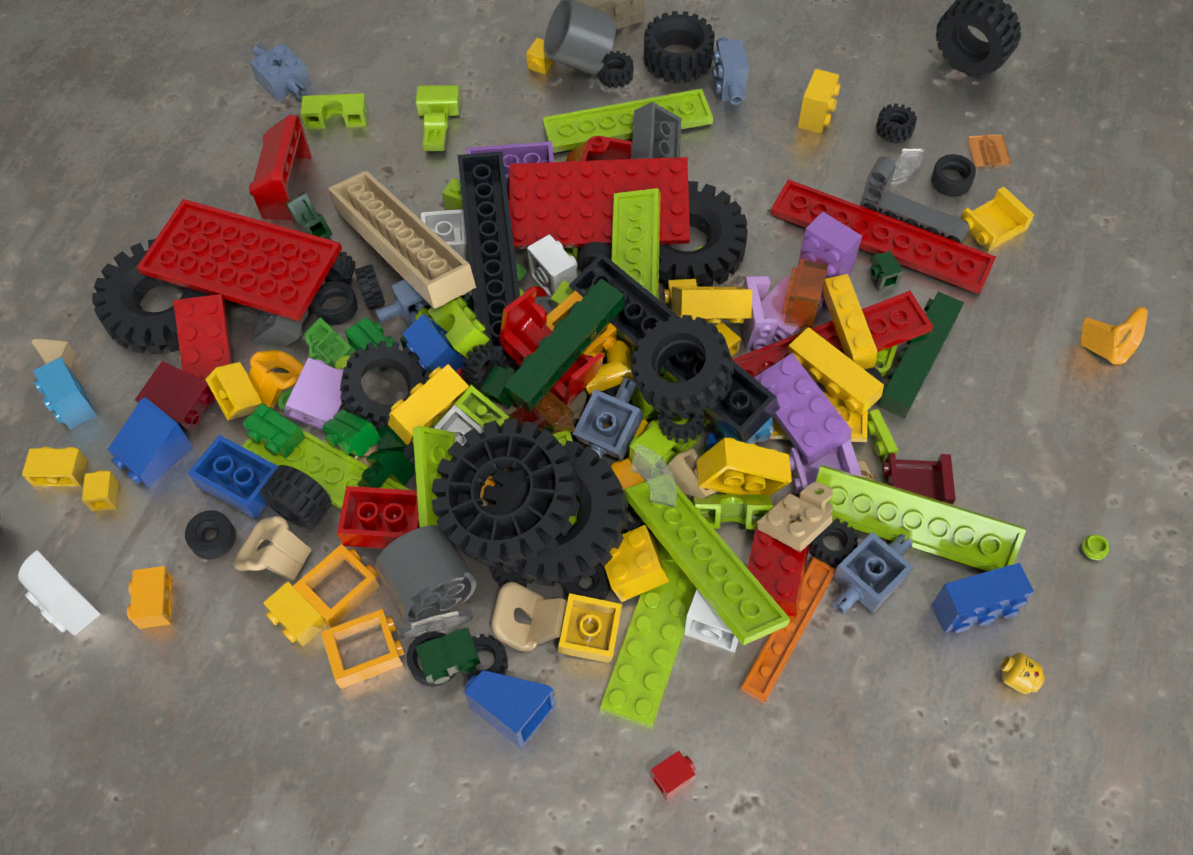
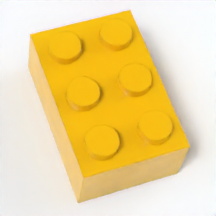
[672,287,753,323]
[388,364,469,445]
[697,438,792,496]

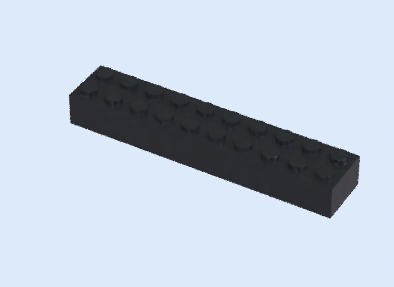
[458,151,520,365]
[568,253,780,443]

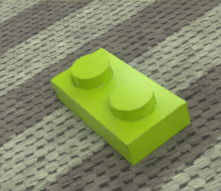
[867,409,898,461]

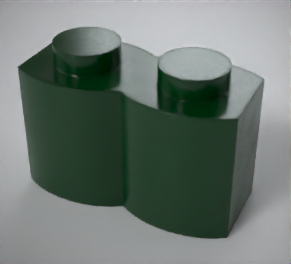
[416,628,481,684]

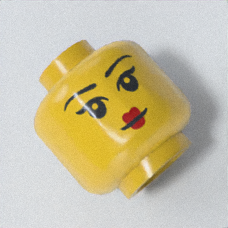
[1000,653,1045,694]

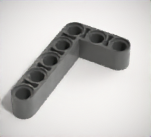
[860,156,970,244]

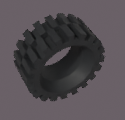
[643,11,715,84]
[340,341,429,432]

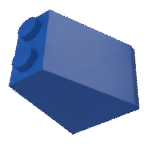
[107,397,193,488]
[464,670,556,749]

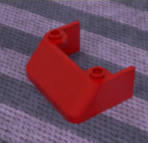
[249,115,312,220]
[566,136,632,162]
[499,286,604,408]

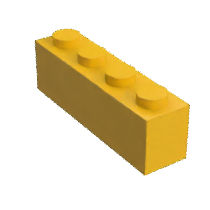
[823,274,878,369]
[788,327,884,415]

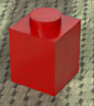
[650,751,696,800]

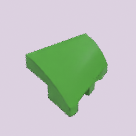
[304,317,356,368]

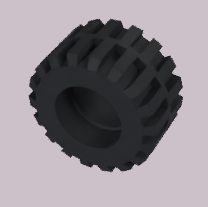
[260,465,332,529]

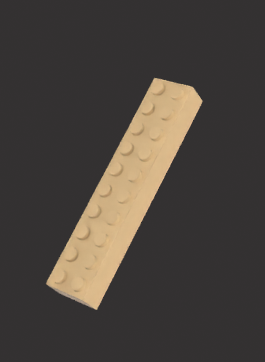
[328,171,476,309]

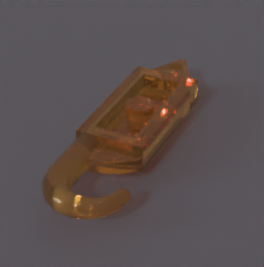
[532,391,575,432]

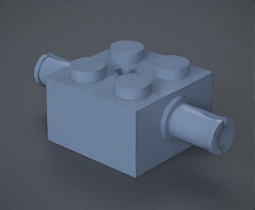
[712,37,749,105]
[249,43,311,101]
[375,280,432,329]
[573,377,644,460]
[831,532,914,615]

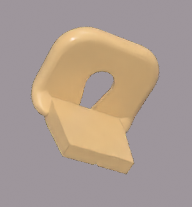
[234,515,311,581]
[492,582,567,652]

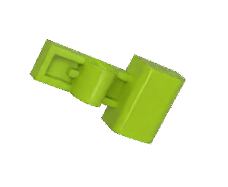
[416,85,461,151]

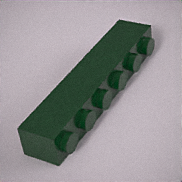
[504,279,625,413]
[878,291,964,419]

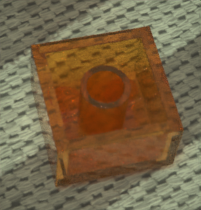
[782,259,828,329]

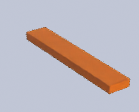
[740,557,836,704]

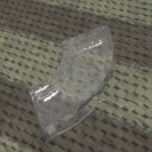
[890,149,924,185]
[631,444,677,507]
[397,609,473,640]

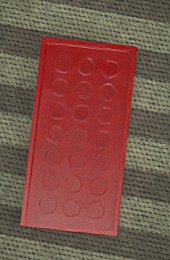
[509,157,690,249]
[136,199,342,322]

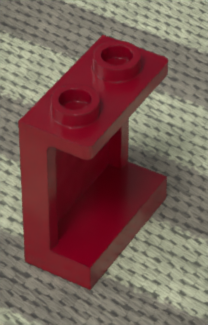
[135,361,215,432]
[882,453,956,505]

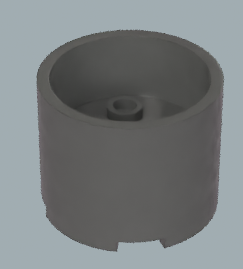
[544,0,616,75]
[375,525,477,626]

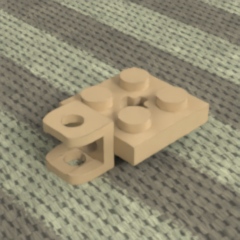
[757,482,833,552]

